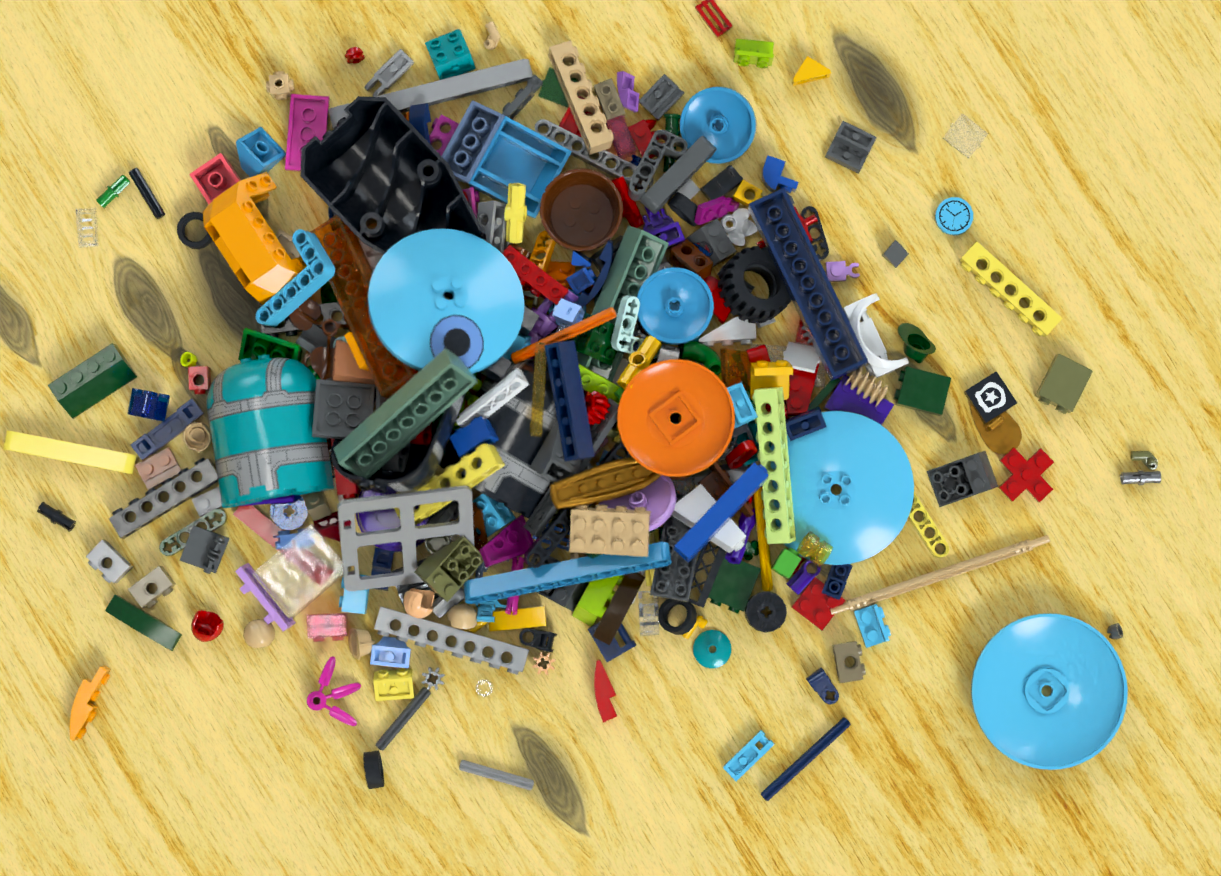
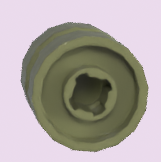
[425,536,451,554]

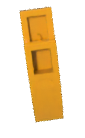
[69,666,111,741]

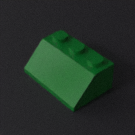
[238,328,303,362]

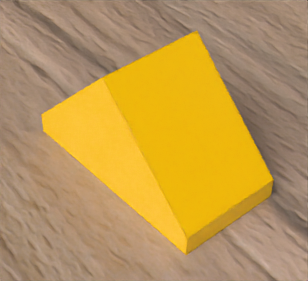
[792,56,831,86]

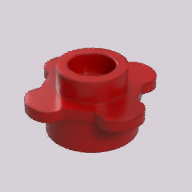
[345,47,365,64]

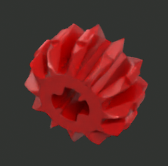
[584,391,610,425]

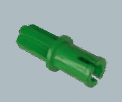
[96,175,130,208]

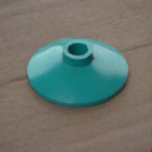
[693,630,731,668]

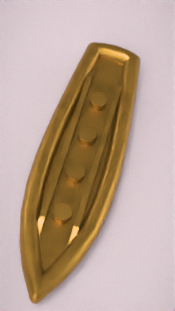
[550,457,662,509]

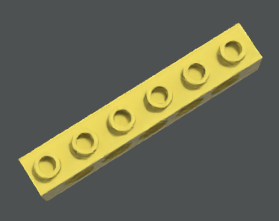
[959,242,1063,337]
[394,443,505,525]

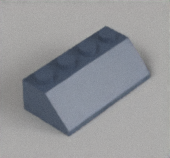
[442,100,505,183]

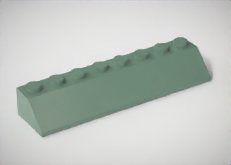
[576,226,669,382]
[334,348,478,479]

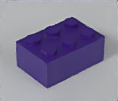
[823,375,894,425]

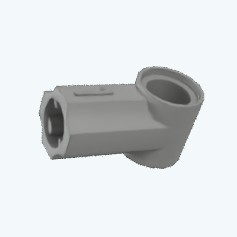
[432,587,465,618]

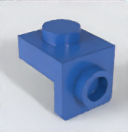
[566,267,597,295]

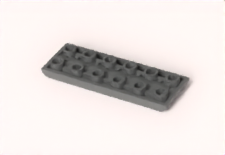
[650,486,698,602]

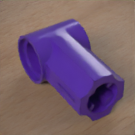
[786,559,821,595]

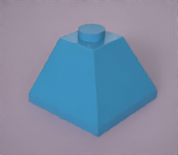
[236,127,286,177]

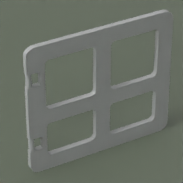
[337,486,475,591]

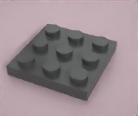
[312,379,375,440]

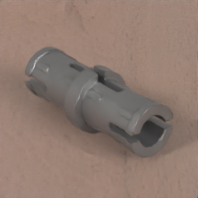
[1120,470,1161,485]

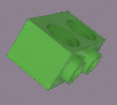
[771,548,801,579]

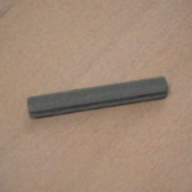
[376,687,431,751]

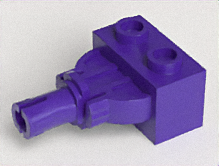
[643,206,685,250]

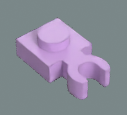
[826,261,860,282]

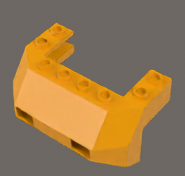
[202,172,323,305]

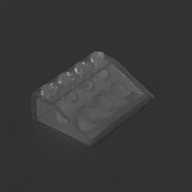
[252,524,351,618]

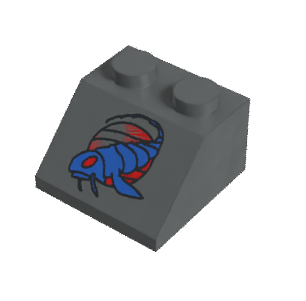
[685,218,737,268]

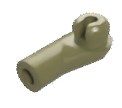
[1131,451,1158,470]

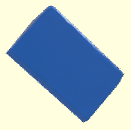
[571,250,592,267]

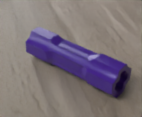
[724,508,756,564]

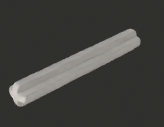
[459,760,534,790]

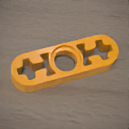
[530,231,556,272]

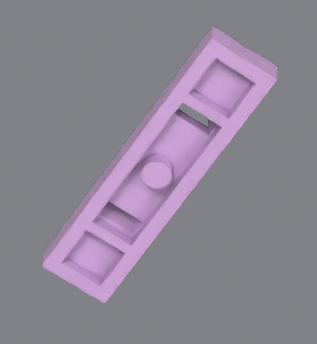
[235,563,296,631]

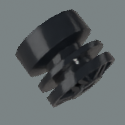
[744,592,787,632]

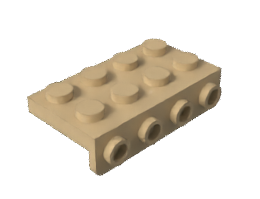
[570,504,651,557]

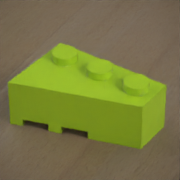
[572,575,624,627]

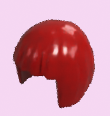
[191,610,224,642]

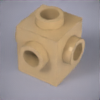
[266,71,294,100]

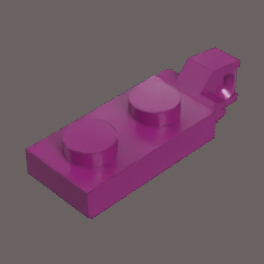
[694,196,739,225]

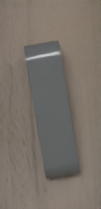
[628,129,688,201]

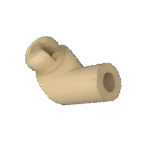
[484,21,500,50]

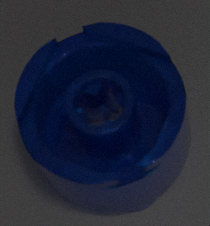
[127,388,170,422]

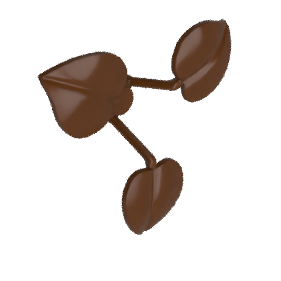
[289,299,368,380]

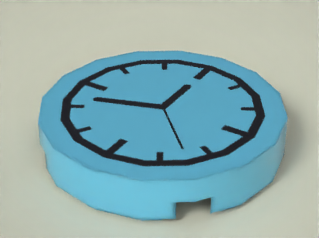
[935,197,973,235]

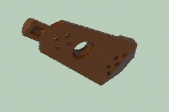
[472,502,488,552]

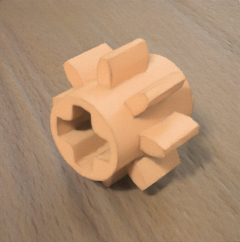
[532,652,555,675]

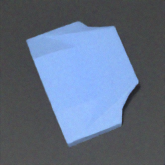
[370,636,411,668]

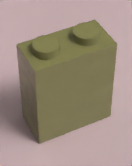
[1035,354,1093,414]

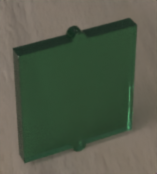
[538,67,579,108]

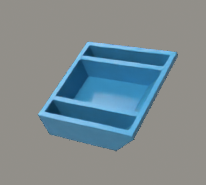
[468,116,572,219]

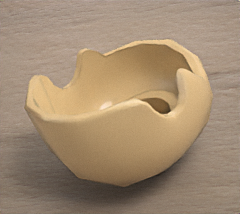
[183,422,212,452]
[448,604,477,629]
[243,619,275,648]

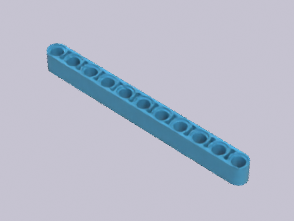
[463,542,671,604]

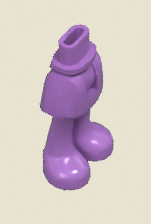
[528,290,579,344]

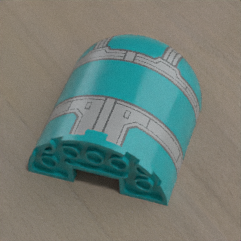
[206,355,334,508]

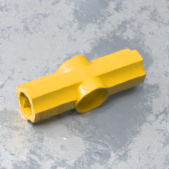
[617,335,662,390]

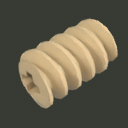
[845,367,888,407]

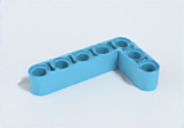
[256,229,335,327]

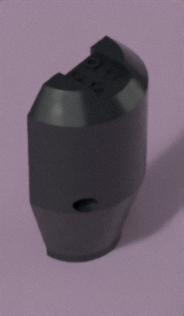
[300,96,485,255]

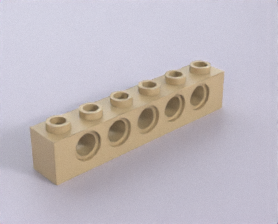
[548,40,614,155]

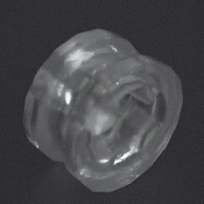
[476,679,494,697]

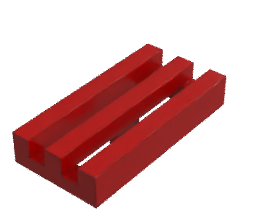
[695,0,733,38]

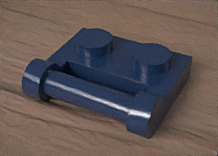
[588,622,636,662]

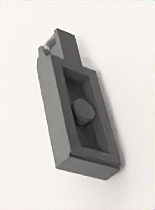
[502,74,543,120]

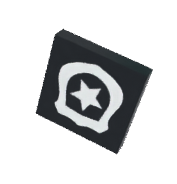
[964,371,1017,424]

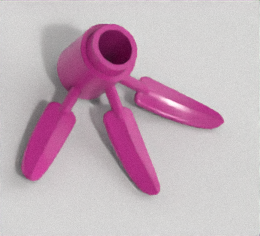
[306,656,361,726]

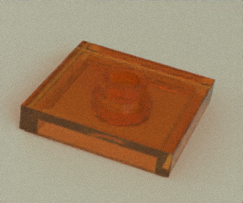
[720,348,751,391]

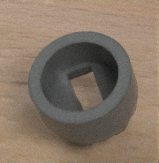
[1107,623,1123,640]

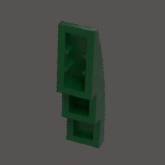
[105,595,182,651]

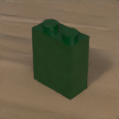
[893,366,951,416]
[708,554,761,614]

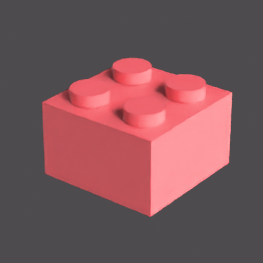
[189,153,241,204]

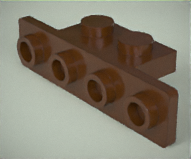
[697,460,754,517]

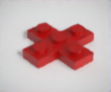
[998,447,1054,503]

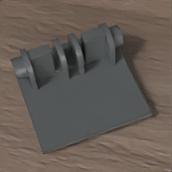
[179,525,230,574]

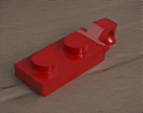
[611,176,644,228]

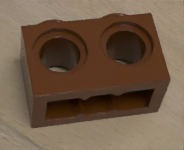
[668,239,713,279]

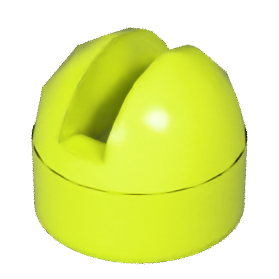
[180,352,197,368]

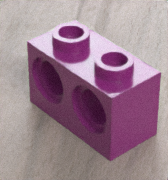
[429,114,459,156]

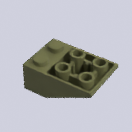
[414,536,483,602]

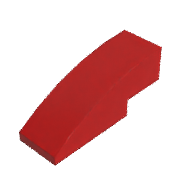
[594,660,617,723]

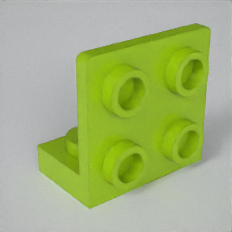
[734,39,774,68]

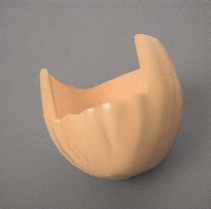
[403,588,435,619]

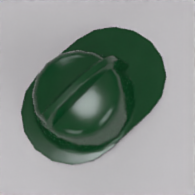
[898,323,936,364]

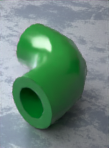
[678,341,724,375]

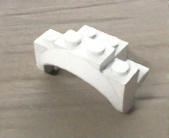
[843,293,909,379]

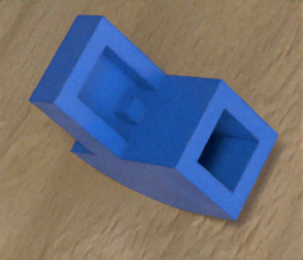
[762,155,799,193]

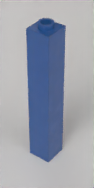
[674,462,769,563]

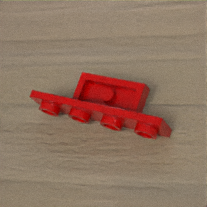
[502,245,569,305]

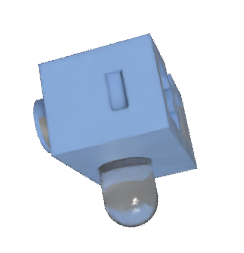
[552,298,585,333]

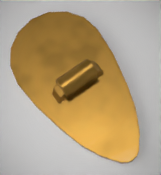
[970,403,1022,454]

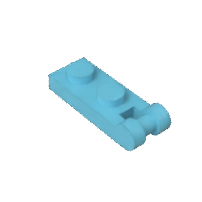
[723,730,775,781]

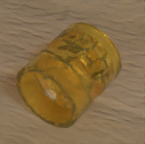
[797,531,833,567]

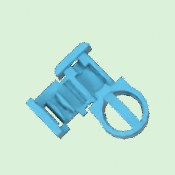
[475,598,507,622]

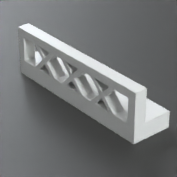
[456,368,529,427]

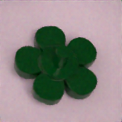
[743,540,759,560]

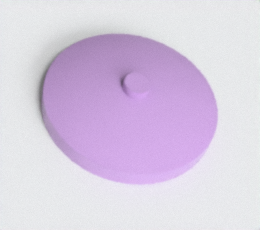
[599,475,676,531]

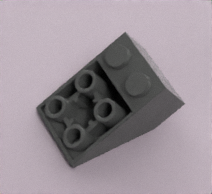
[529,420,582,482]
[927,451,998,507]
[527,553,590,612]

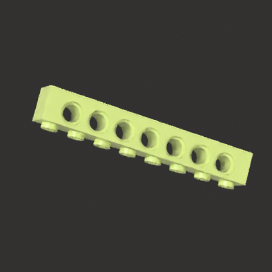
[753,387,796,544]

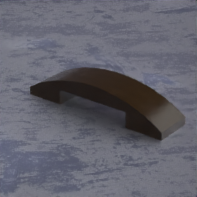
[593,572,645,645]

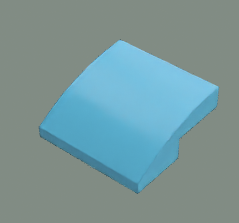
[727,382,758,429]

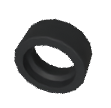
[667,192,698,226]
[177,212,212,249]
[658,599,697,635]
[363,750,384,789]

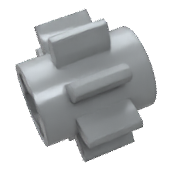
[422,667,445,690]

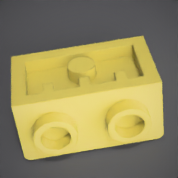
[373,668,414,701]

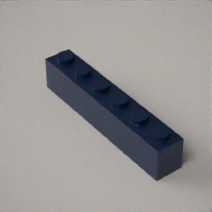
[544,341,595,462]

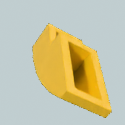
[489,606,547,632]

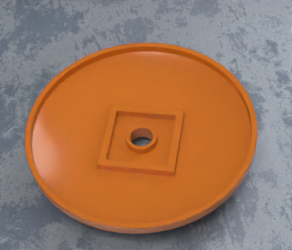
[617,359,735,477]

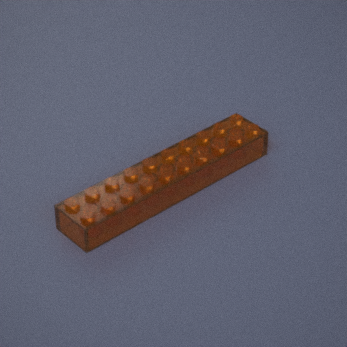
[310,215,419,399]

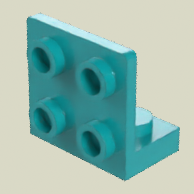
[425,29,476,80]

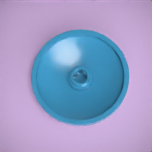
[680,87,756,164]
[637,267,714,345]

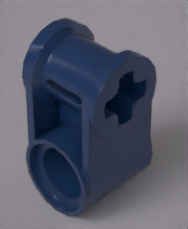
[806,667,839,704]

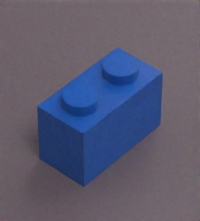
[450,416,499,458]

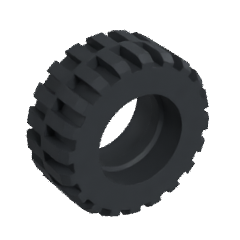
[718,246,792,324]

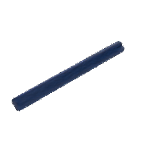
[761,717,851,801]

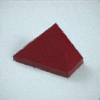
[313,511,351,542]

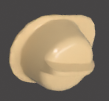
[348,628,375,660]

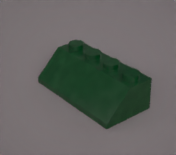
[48,343,137,419]

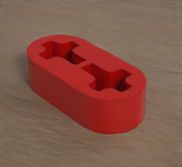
[725,440,757,469]

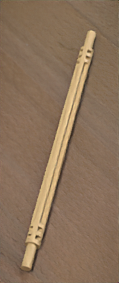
[830,535,1050,615]

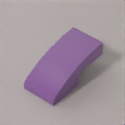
[617,71,639,112]

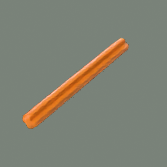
[511,307,617,364]

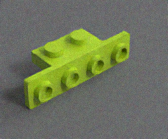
[579,364,620,404]

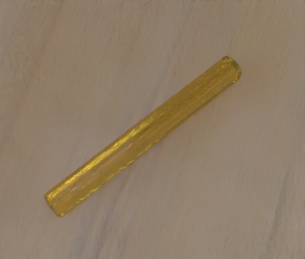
[530,342,547,437]

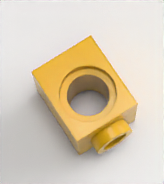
[733,180,763,207]

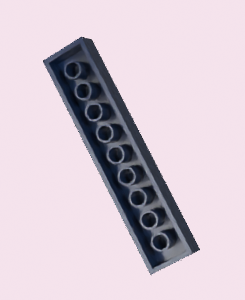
[748,188,868,381]

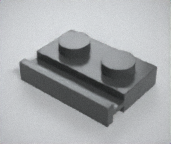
[639,74,685,121]

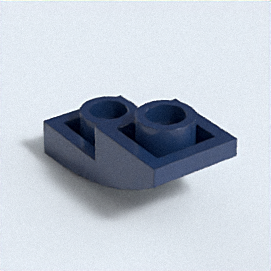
[821,564,853,600]

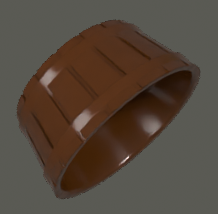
[540,168,623,251]

